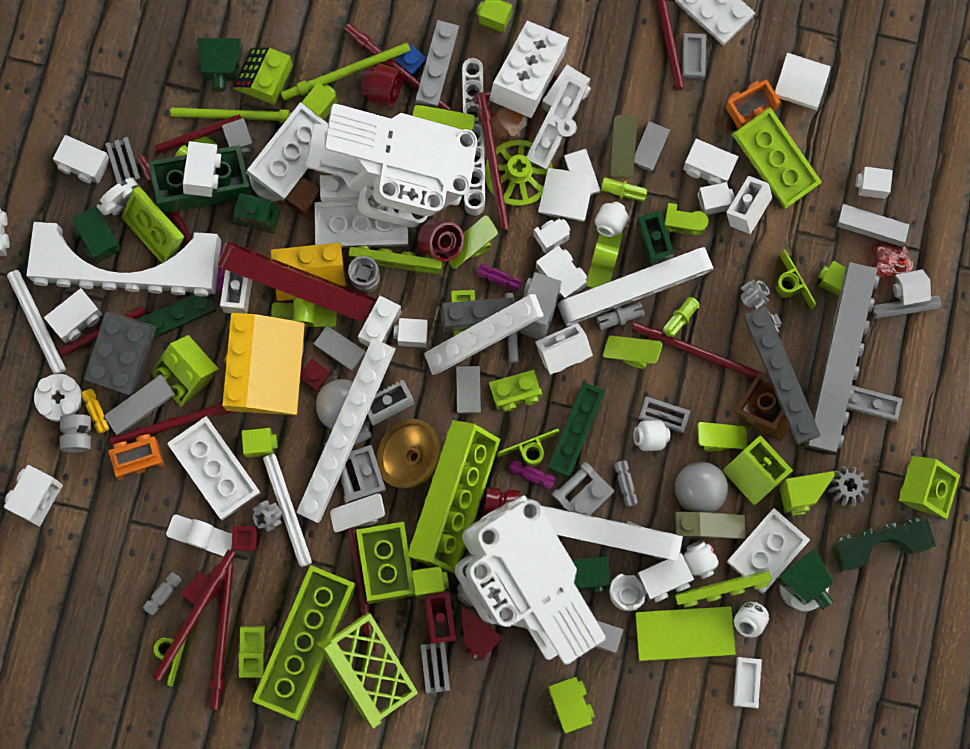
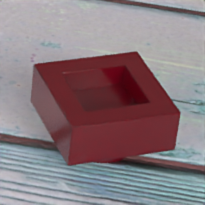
[300,358,331,392]
[231,526,258,551]

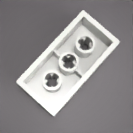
[489,21,569,118]

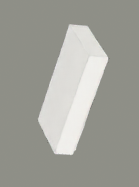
[564,149,600,196]
[733,657,762,708]

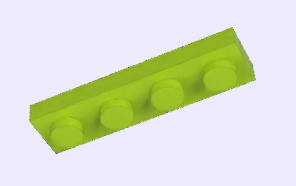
[349,245,443,275]
[675,570,772,607]

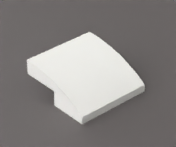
[775,53,830,110]
[538,168,594,222]

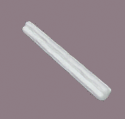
[7,270,66,374]
[263,454,312,567]

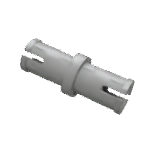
[596,302,645,331]

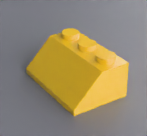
[271,242,346,302]

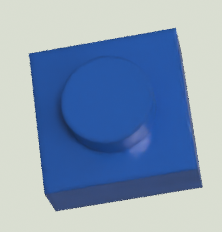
[395,44,427,76]

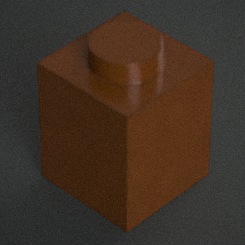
[285,177,320,218]

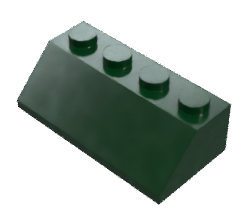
[148,145,250,214]

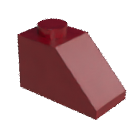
[424,592,456,644]
[461,606,502,661]

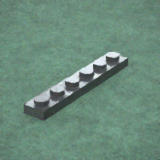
[743,307,821,445]

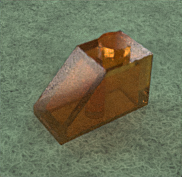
[490,106,527,143]

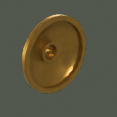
[377,419,440,489]

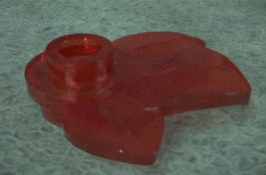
[871,243,913,278]

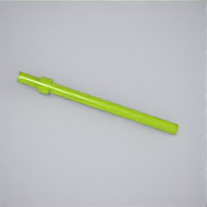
[281,42,411,101]
[170,107,292,123]

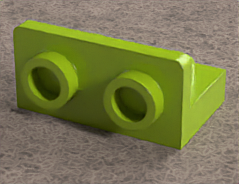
[489,370,542,412]

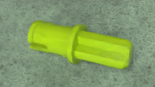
[601,177,647,202]
[663,297,700,337]

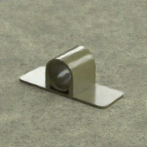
[611,115,637,178]

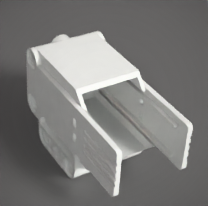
[306,104,477,228]
[455,495,605,664]

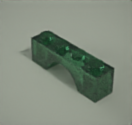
[832,517,936,573]

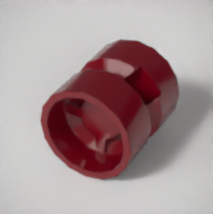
[484,488,520,516]

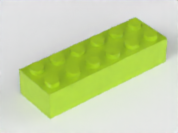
[407,420,501,574]
[252,565,356,721]

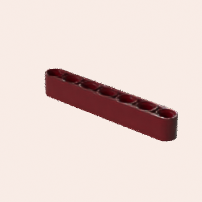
[218,242,377,323]

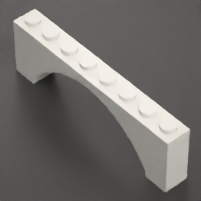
[26,222,221,297]

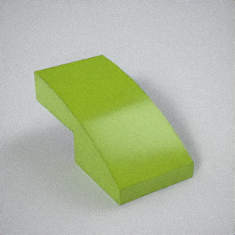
[239,626,265,678]

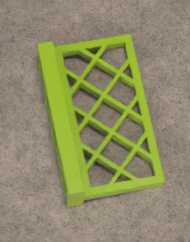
[318,613,418,728]

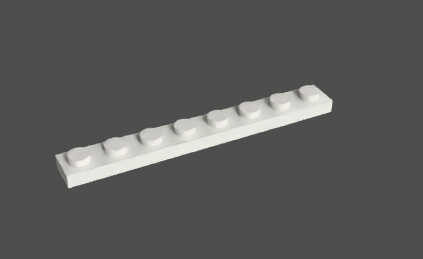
[296,338,396,523]

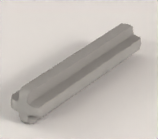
[872,296,941,318]

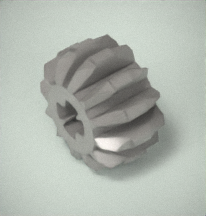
[828,466,869,507]

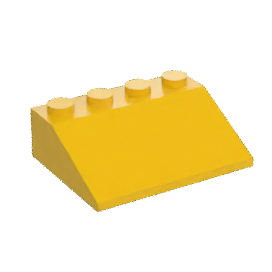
[223,313,305,415]

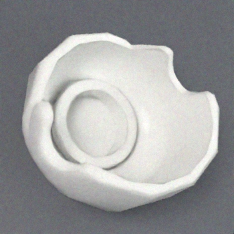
[609,574,646,611]

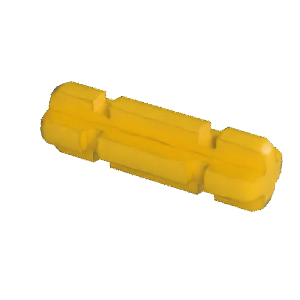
[81,389,109,434]

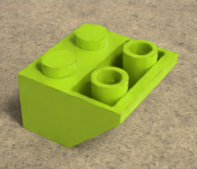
[150,335,219,407]
[722,435,793,506]

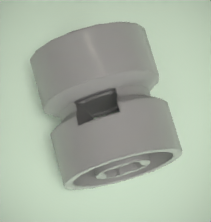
[348,256,380,293]
[60,414,91,453]

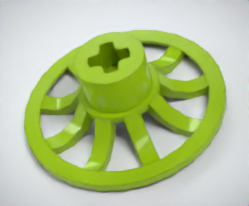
[485,140,553,206]

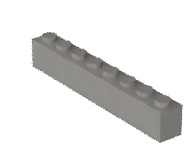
[805,262,879,453]

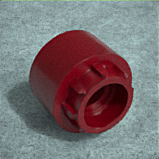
[361,64,403,108]
[418,218,464,262]

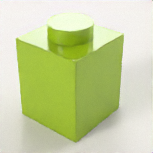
[476,0,513,33]
[302,82,338,120]
[819,261,846,296]
[242,428,278,458]

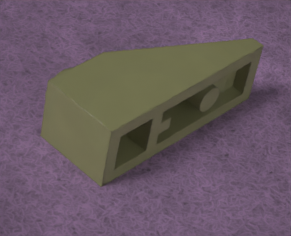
[673,512,745,540]

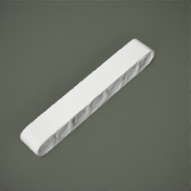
[462,58,485,216]
[557,247,714,326]
[540,505,683,560]

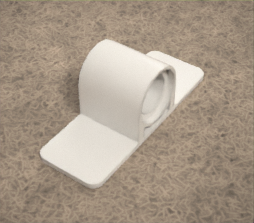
[330,494,385,532]
[166,515,232,556]

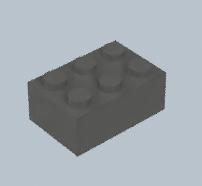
[84,312,157,395]

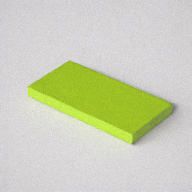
[732,107,822,209]
[635,606,736,661]

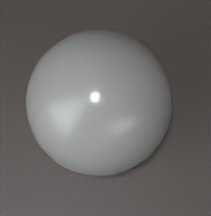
[316,379,353,430]
[675,462,728,513]

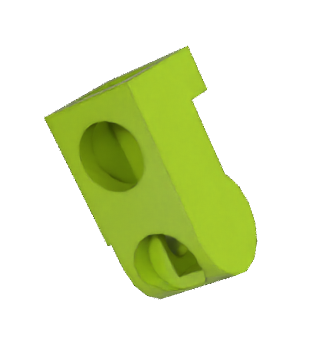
[664,203,708,235]

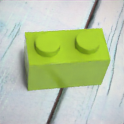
[412,566,449,600]
[548,677,595,734]

